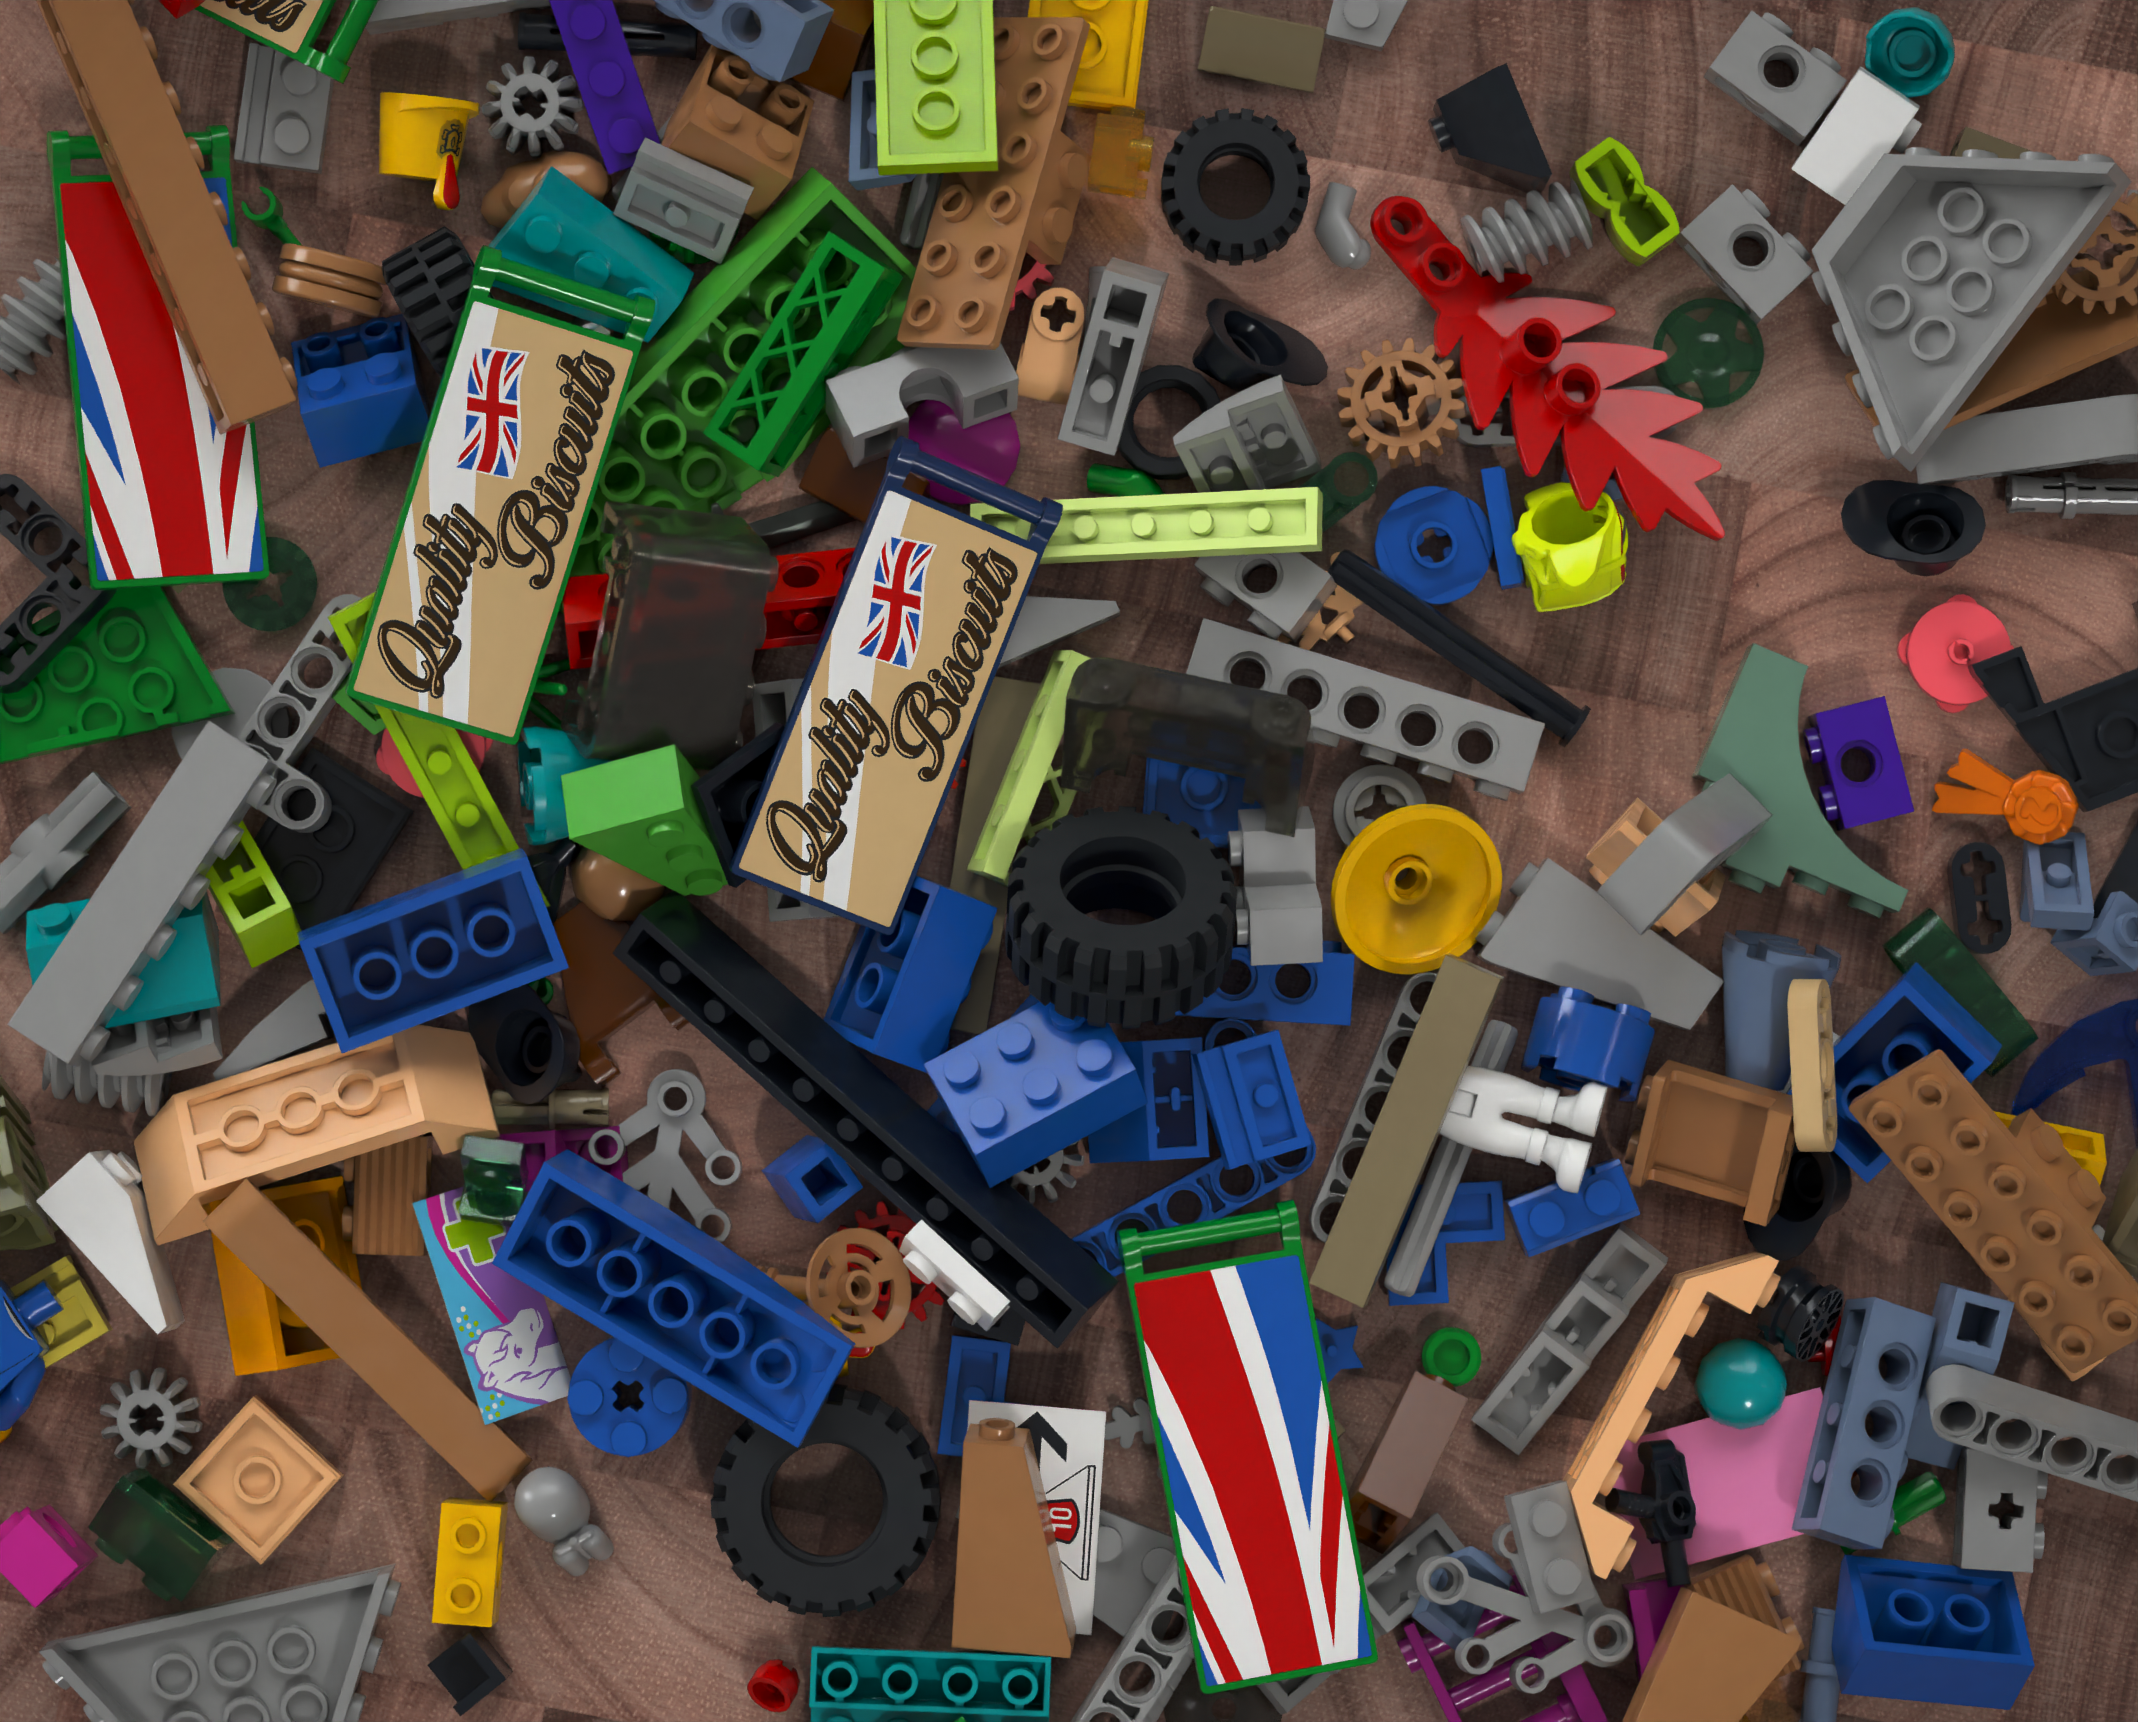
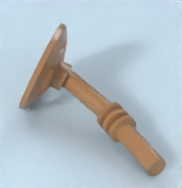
[756,1228,912,1348]

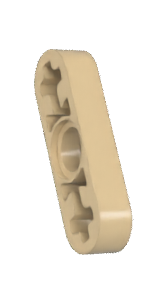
[1787,979,1837,1152]

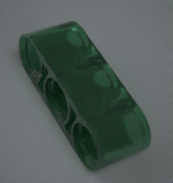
[1882,907,2039,1078]

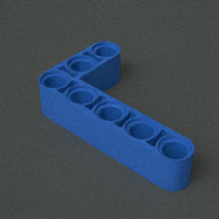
[1070,1018,1316,1277]

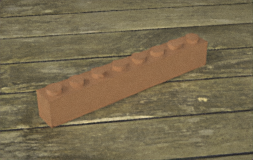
[36,0,298,435]

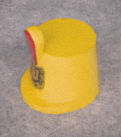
[379,92,480,210]

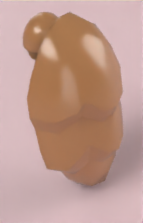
[481,151,612,229]

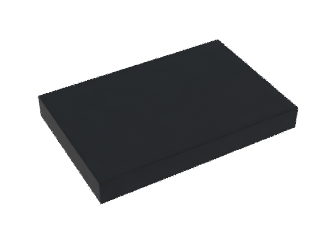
[254,748,414,952]

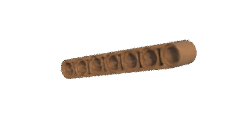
[203,1178,533,1503]

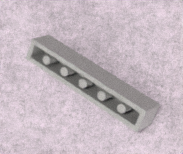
[7,721,277,1067]

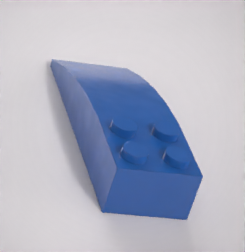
[492,1149,855,1448]

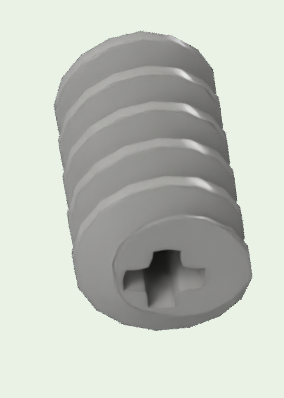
[1460,178,1593,283]
[0,256,67,385]
[42,1051,173,1117]

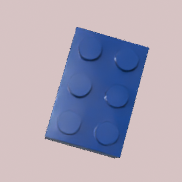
[1786,962,2003,1183]
[924,1002,1148,1188]

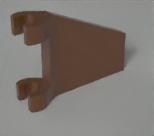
[553,902,690,1088]

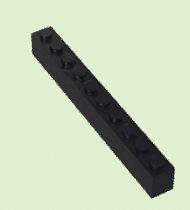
[612,891,1119,1349]

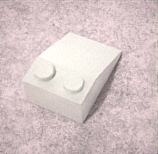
[36,1150,185,1334]

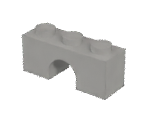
[826,342,1019,468]

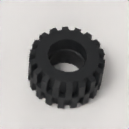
[1161,108,1310,266]
[382,226,494,379]

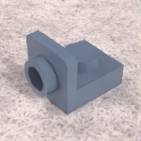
[2050,891,2138,976]

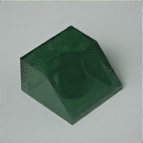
[88,1468,234,1602]

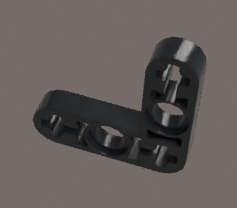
[0,474,117,694]

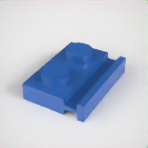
[1192,1030,1312,1170]

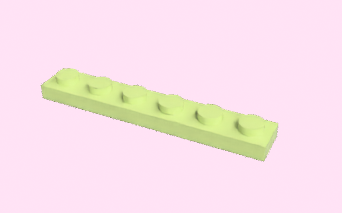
[970,487,1323,564]

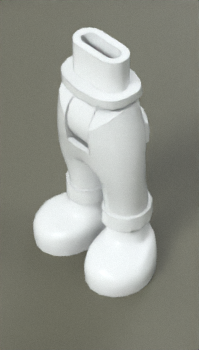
[1440,1066,1608,1193]

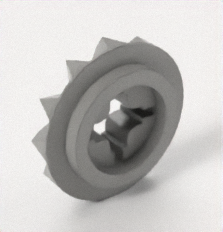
[1332,764,1427,846]

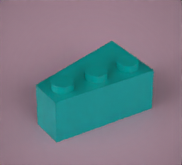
[489,166,694,343]

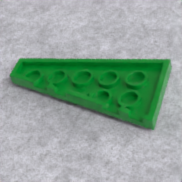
[0,586,235,764]

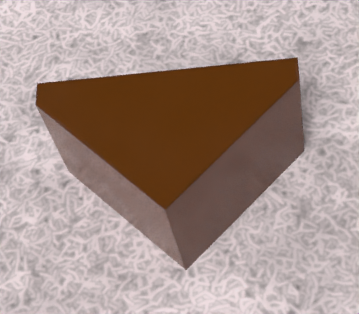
[789,0,874,102]

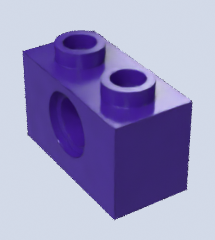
[1803,696,1914,831]

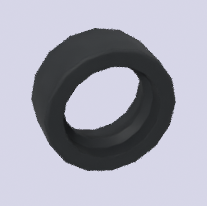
[1118,365,1221,480]

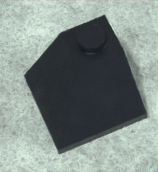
[1428,63,1552,193]
[690,723,784,888]

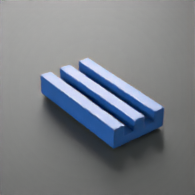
[1481,466,1524,590]

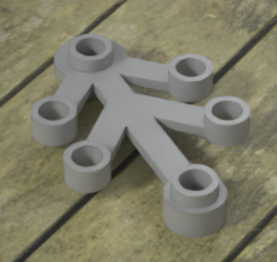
[588,1069,743,1243]
[1416,1523,1634,1694]

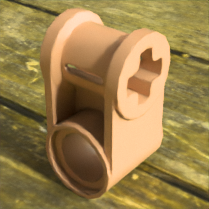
[1016,288,1084,406]

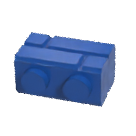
[1503,1157,1640,1257]

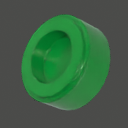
[1421,1327,1481,1387]

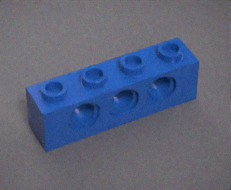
[1175,941,1355,1026]

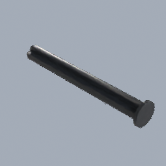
[1328,549,1591,747]

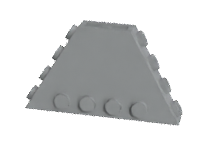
[1812,147,2132,472]
[39,1563,401,1722]

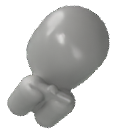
[514,1466,614,1576]

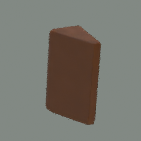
[799,427,931,524]

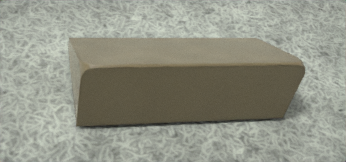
[1198,6,1326,93]

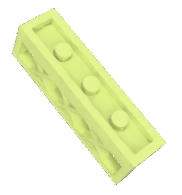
[966,650,1122,887]

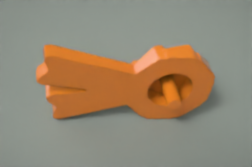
[1932,748,2079,845]

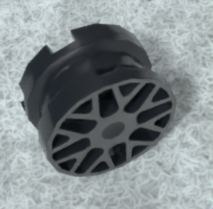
[1756,1265,1844,1362]

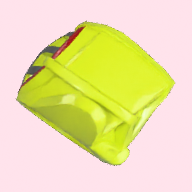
[1511,482,1629,612]

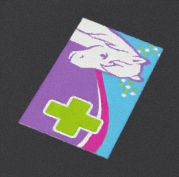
[412,1174,571,1425]

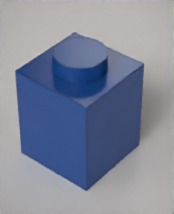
[761,1135,863,1224]

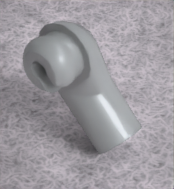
[1315,182,1371,270]

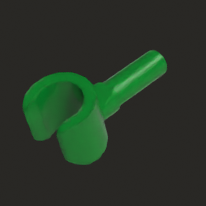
[241,187,303,246]

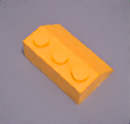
[210,1176,362,1376]

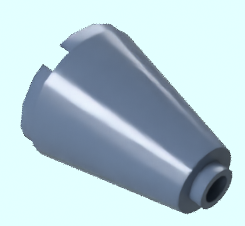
[1722,930,1842,1091]

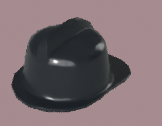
[1192,298,1328,392]
[1841,480,1986,577]
[468,984,582,1104]
[1743,1142,1852,1261]

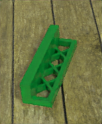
[703,231,904,477]

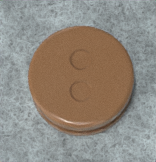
[272,243,387,318]

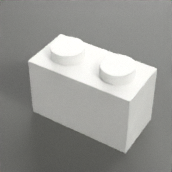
[1792,66,1922,205]

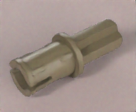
[491,1088,609,1131]

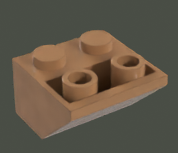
[661,45,815,220]

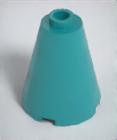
[517,726,666,845]

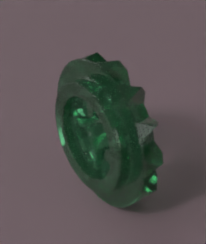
[222,537,319,632]

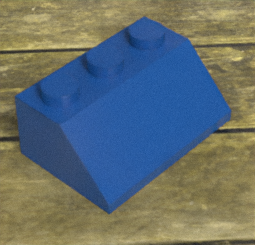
[823,875,998,1073]
[1832,1555,2035,1710]

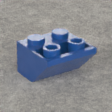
[291,314,431,468]
[1088,1037,1210,1163]

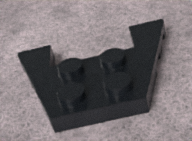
[1968,601,2138,812]

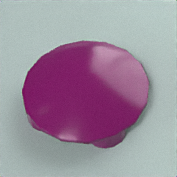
[908,400,1021,506]

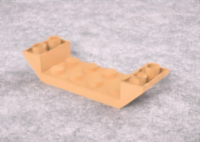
[134,1025,500,1246]
[1562,1251,1781,1580]

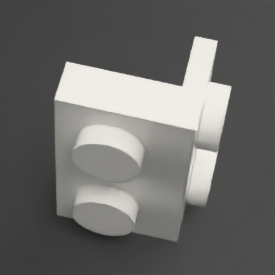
[899,1219,1010,1332]

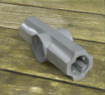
[0,772,132,934]

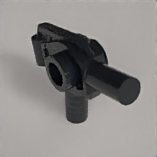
[1605,1439,1696,1588]

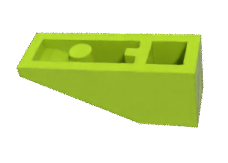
[205,820,301,968]

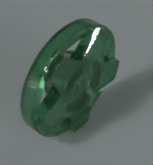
[1652,298,1764,410]

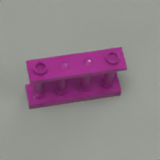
[1396,1568,1608,1722]

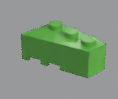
[561,744,728,896]

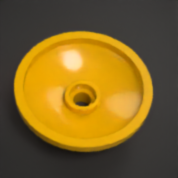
[1331,804,1502,974]

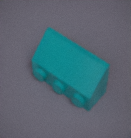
[26,891,221,1029]

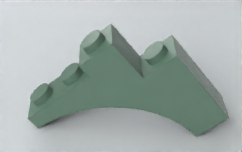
[1692,643,1908,919]

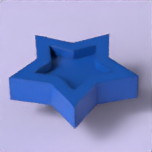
[1316,1317,1364,1383]

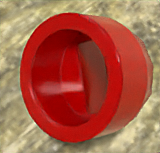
[747,1659,800,1712]

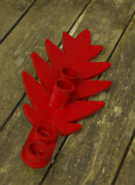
[1370,196,1725,541]

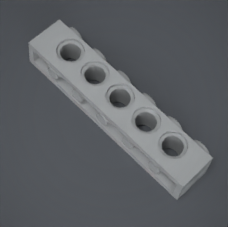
[1181,618,1545,801]

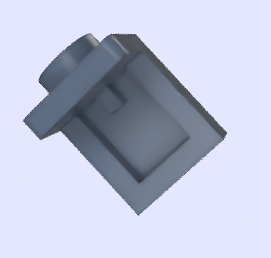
[1412,1546,1513,1650]

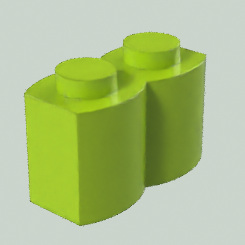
[1569,137,1680,267]

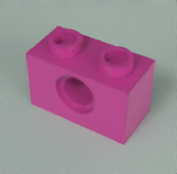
[0,1504,99,1608]

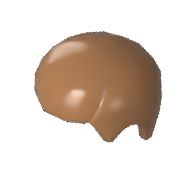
[571,846,666,921]

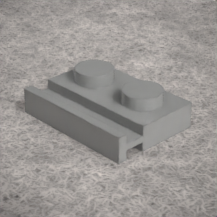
[234,43,334,174]
[613,137,754,264]

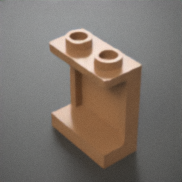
[1625,1060,1795,1227]

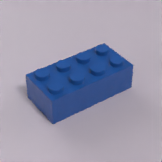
[297,848,569,1054]

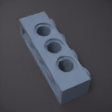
[653,0,834,82]
[1791,1297,1936,1549]

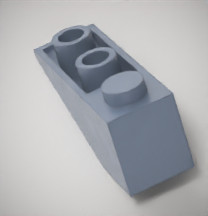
[1905,1282,2015,1470]

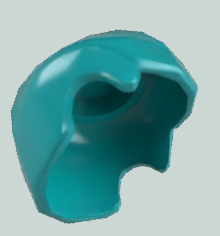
[1865,7,1955,98]
[1694,1338,1787,1430]

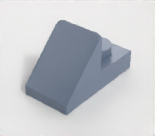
[2019,832,2094,931]

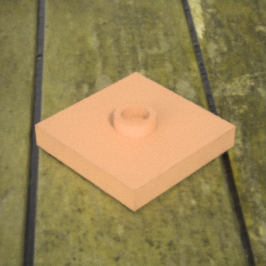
[173,1395,344,1564]

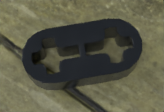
[1947,842,2012,954]

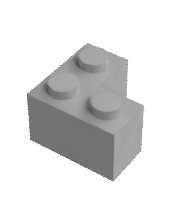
[1228,806,1323,966]

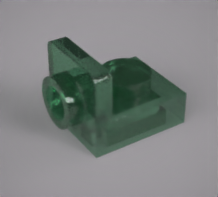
[458,1135,529,1227]

